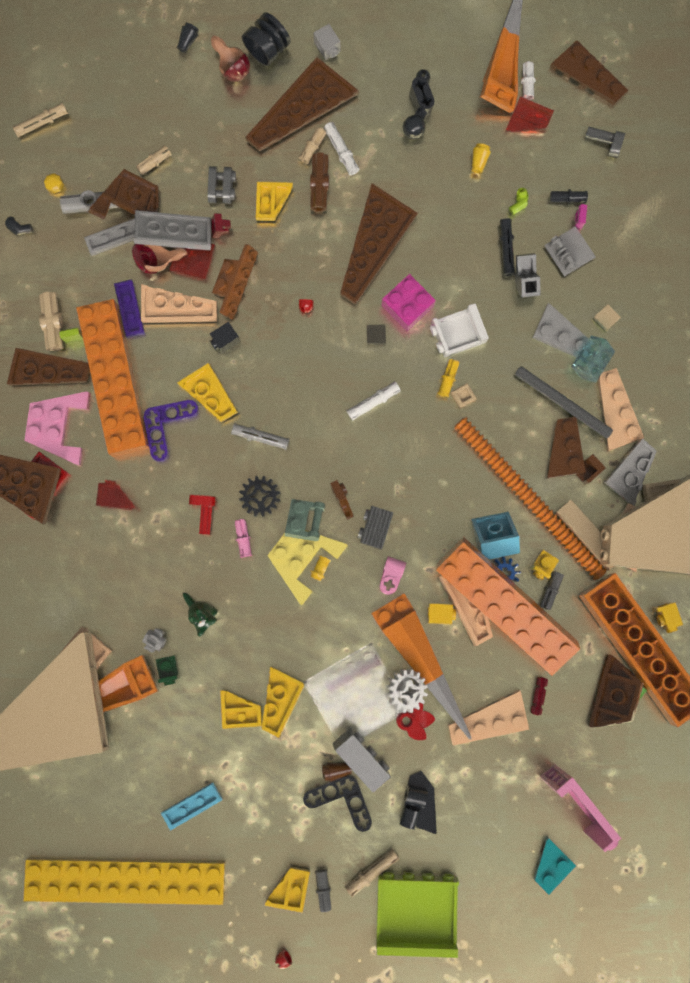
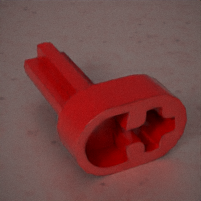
[189,495,216,535]

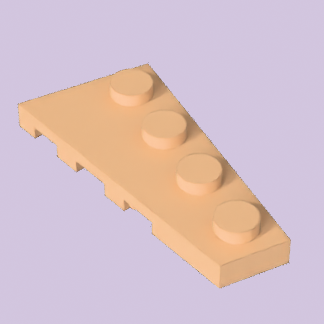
[141,284,217,323]
[439,575,493,646]
[448,690,529,745]

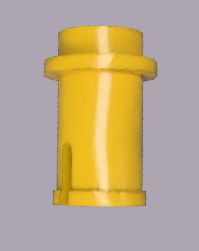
[310,556,331,581]

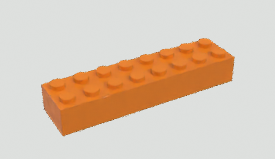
[76,299,149,457]
[436,537,580,676]
[579,573,690,727]

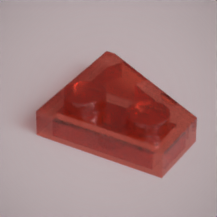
[505,97,554,133]

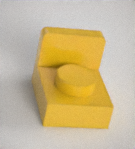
[530,550,559,580]

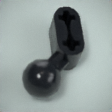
[402,77,435,140]

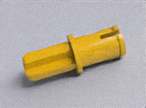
[437,359,459,397]

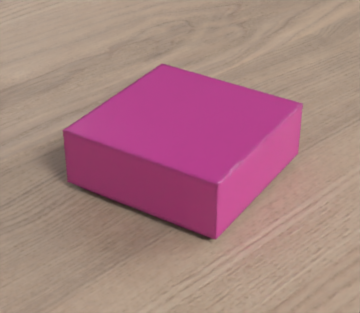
[574,204,587,229]

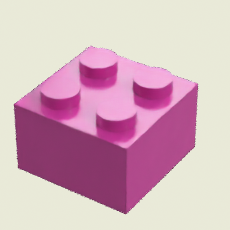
[381,274,436,332]

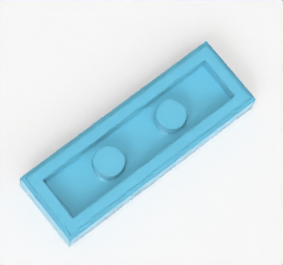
[161,782,223,831]

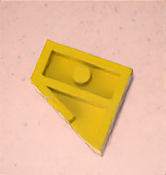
[256,182,293,221]
[220,690,262,729]
[265,866,310,913]

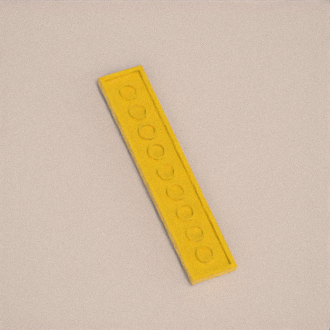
[23,858,225,905]

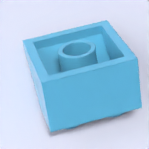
[471,512,520,560]

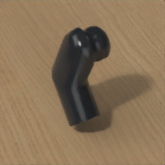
[5,216,33,235]

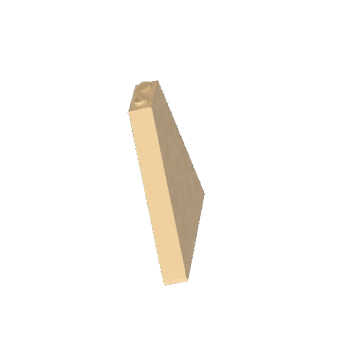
[599,475,690,574]
[0,632,109,771]

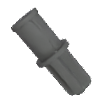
[540,571,565,610]
[315,869,332,912]

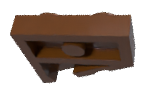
[330,480,354,520]

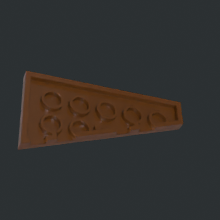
[340,183,418,305]

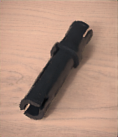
[499,218,515,277]

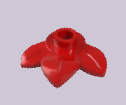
[396,703,435,741]

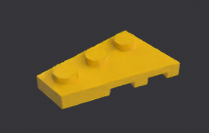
[177,363,238,422]
[261,666,306,738]

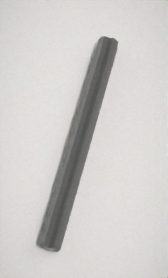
[515,366,613,438]

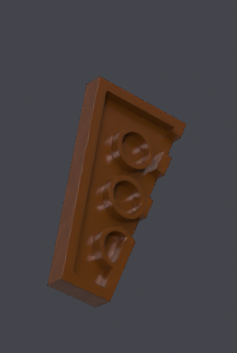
[550,40,628,106]

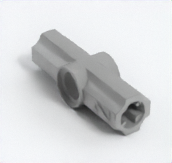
[60,190,119,214]

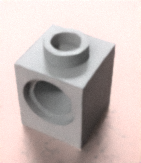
[313,24,341,60]

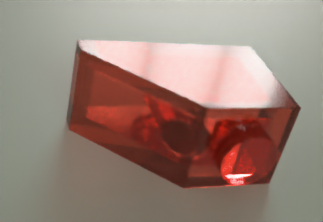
[96,480,138,511]

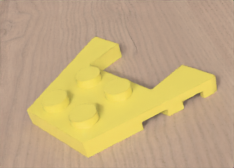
[267,530,348,605]

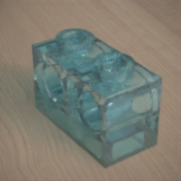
[571,335,615,383]

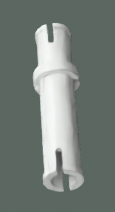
[324,122,360,175]
[346,381,401,421]

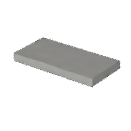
[134,210,211,250]

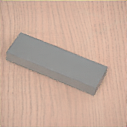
[84,218,135,256]

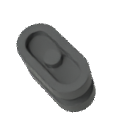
[208,166,236,204]

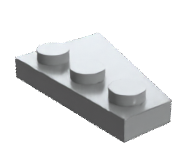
[532,303,593,361]
[604,439,657,506]

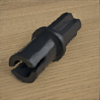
[550,189,588,204]

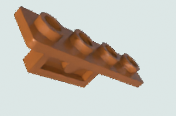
[212,244,258,320]

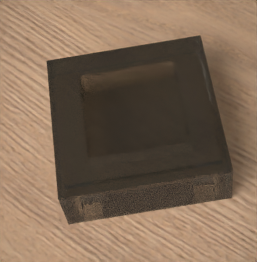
[367,324,386,345]

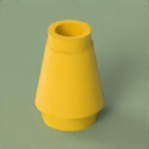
[471,143,491,173]

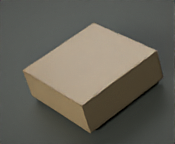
[593,304,621,331]
[450,383,477,409]

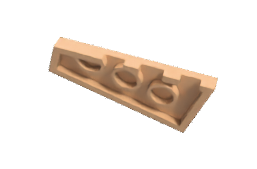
[597,368,644,452]

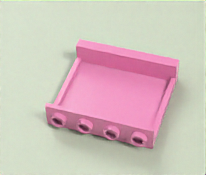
[540,764,621,852]

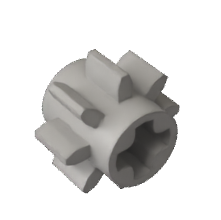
[142,628,167,653]

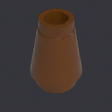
[322,762,352,782]

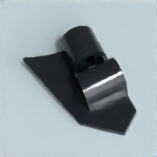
[399,770,437,834]

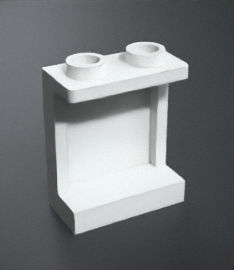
[430,304,489,358]

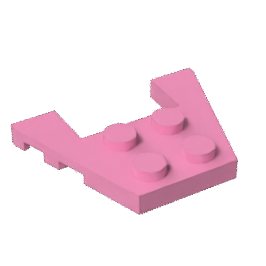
[24,392,91,465]

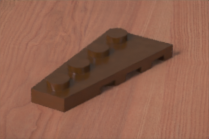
[7,348,90,386]

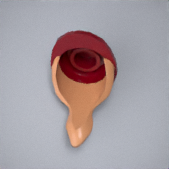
[211,35,250,82]
[132,244,187,274]

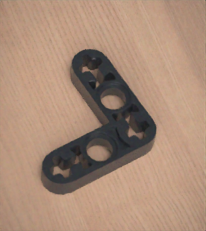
[303,774,372,832]

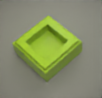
[59,327,83,343]

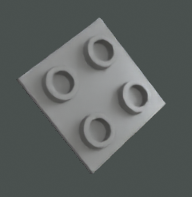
[544,226,596,276]

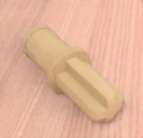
[298,127,326,164]
[136,145,171,175]

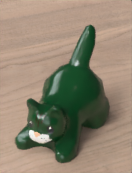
[183,593,218,637]

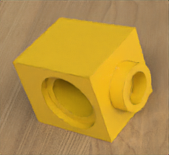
[427,603,456,624]

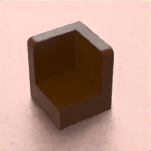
[576,454,606,485]

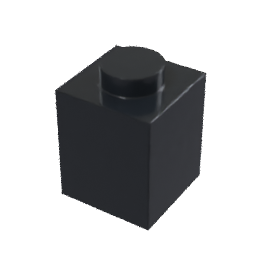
[209,321,241,353]

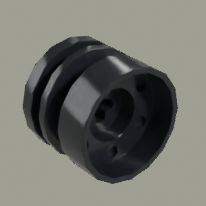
[241,12,291,66]

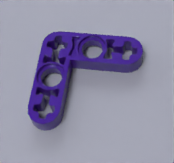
[144,400,199,462]

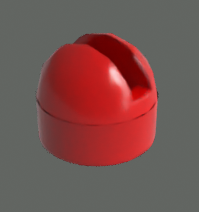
[299,299,314,313]
[275,950,292,969]

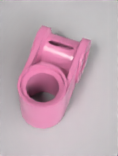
[379,556,406,595]

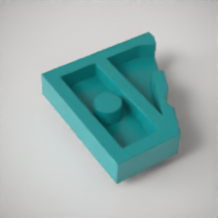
[533,837,576,895]

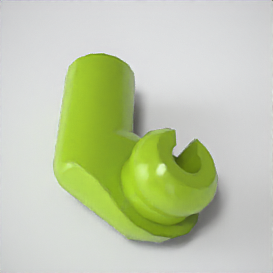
[508,188,529,215]

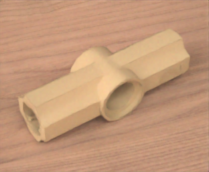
[39,292,63,351]

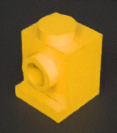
[651,602,683,633]

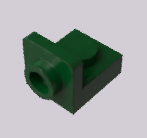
[155,655,180,686]

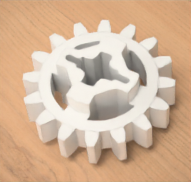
[385,669,428,713]

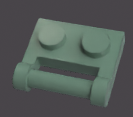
[285,499,325,541]

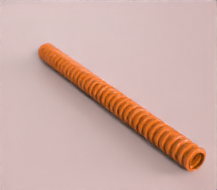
[454,417,607,580]

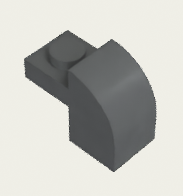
[515,253,541,297]

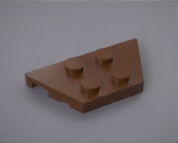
[589,654,644,728]

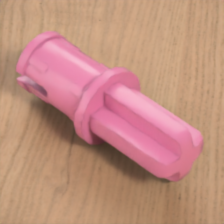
[235,519,252,558]

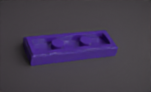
[114,279,145,338]

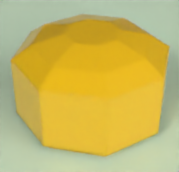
[44,173,64,194]

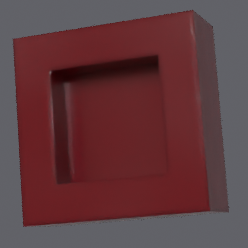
[211,213,231,238]

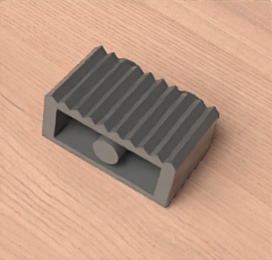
[357,506,393,550]

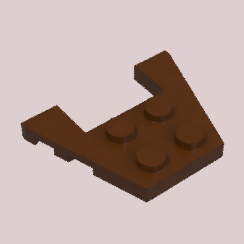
[88,169,159,220]

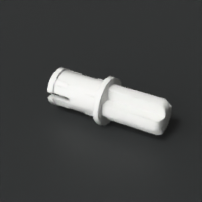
[521,61,536,100]

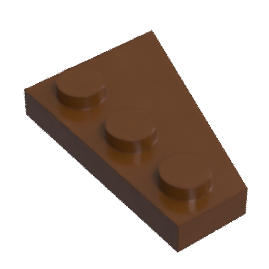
[547,417,586,479]

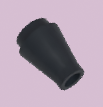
[176,22,199,53]

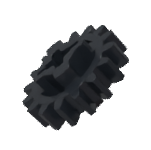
[239,476,281,517]

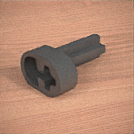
[585,127,626,158]

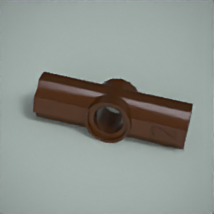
[310,152,329,212]

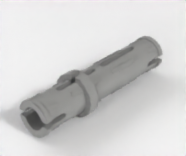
[231,423,289,450]

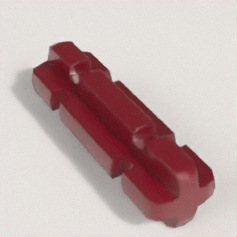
[531,677,548,716]

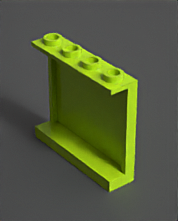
[376,872,459,958]

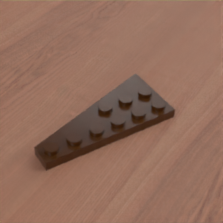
[245,57,359,151]
[0,455,61,525]

